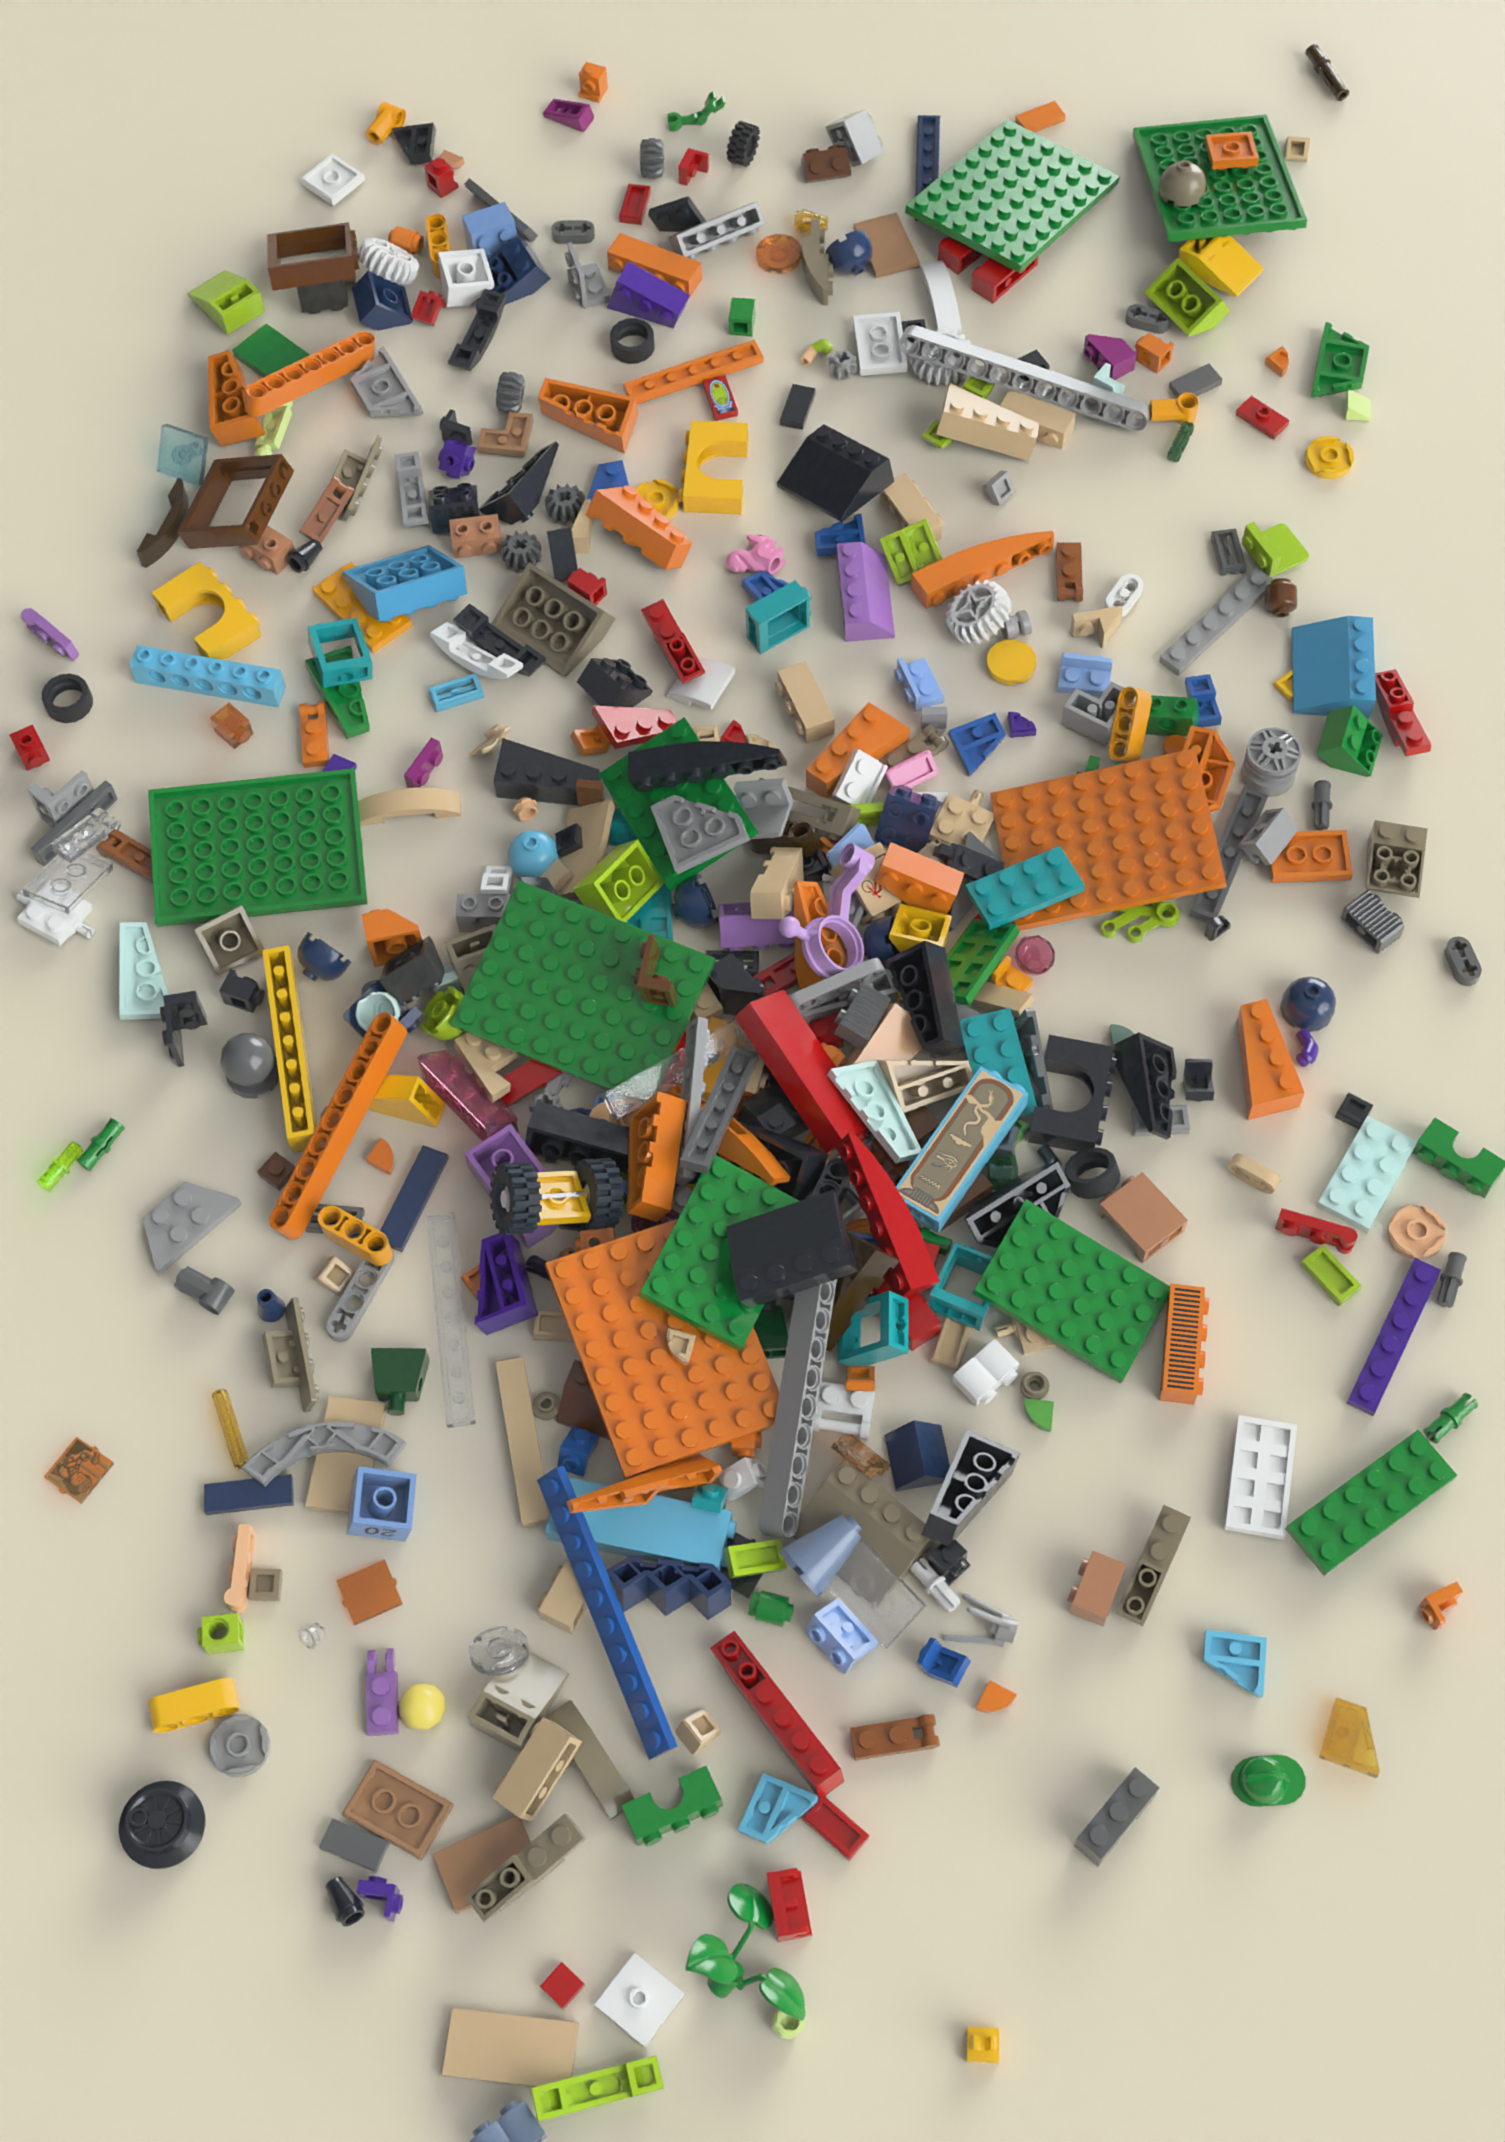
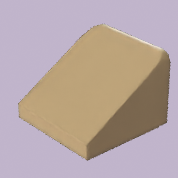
[1284,136,1310,162]
[313,1256,355,1295]
[675,1708,722,1755]

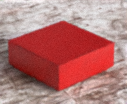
[540,1962,585,2010]

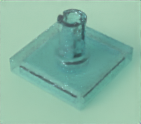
[157,424,209,486]

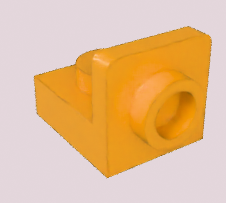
[991,956,1033,992]

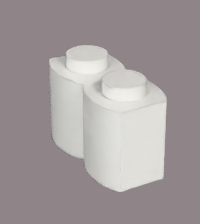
[952,1339,1019,1406]

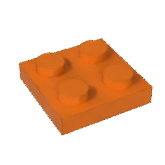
[1205,132,1259,170]

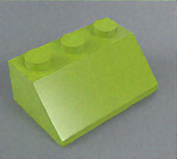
[1144,258,1230,337]
[573,839,664,922]

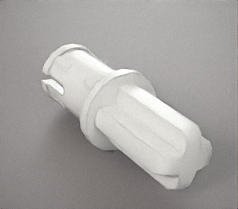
[910,1558,961,1612]

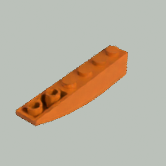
[911,531,1054,609]
[657,1084,790,1186]

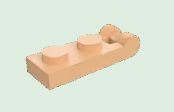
[224,1524,256,1613]

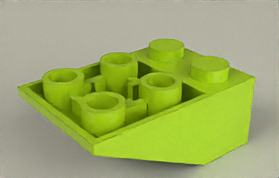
[187,270,265,335]

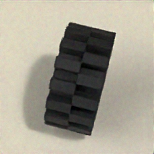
[726,121,760,167]

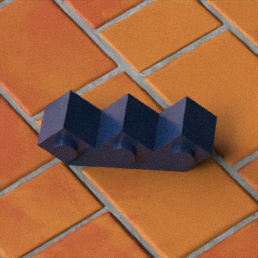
[606,1556,731,1620]

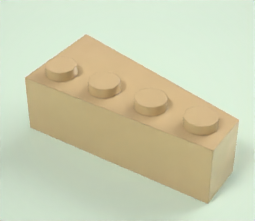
[936,383,1039,461]

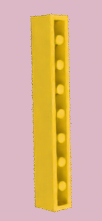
[262,945,317,1153]

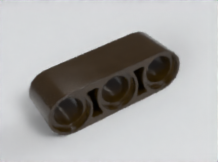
[748,821,819,857]

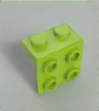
[1242,522,1309,577]

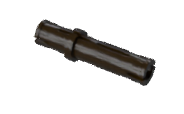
[1305,44,1349,101]

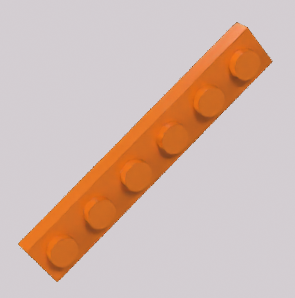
[623,340,764,405]

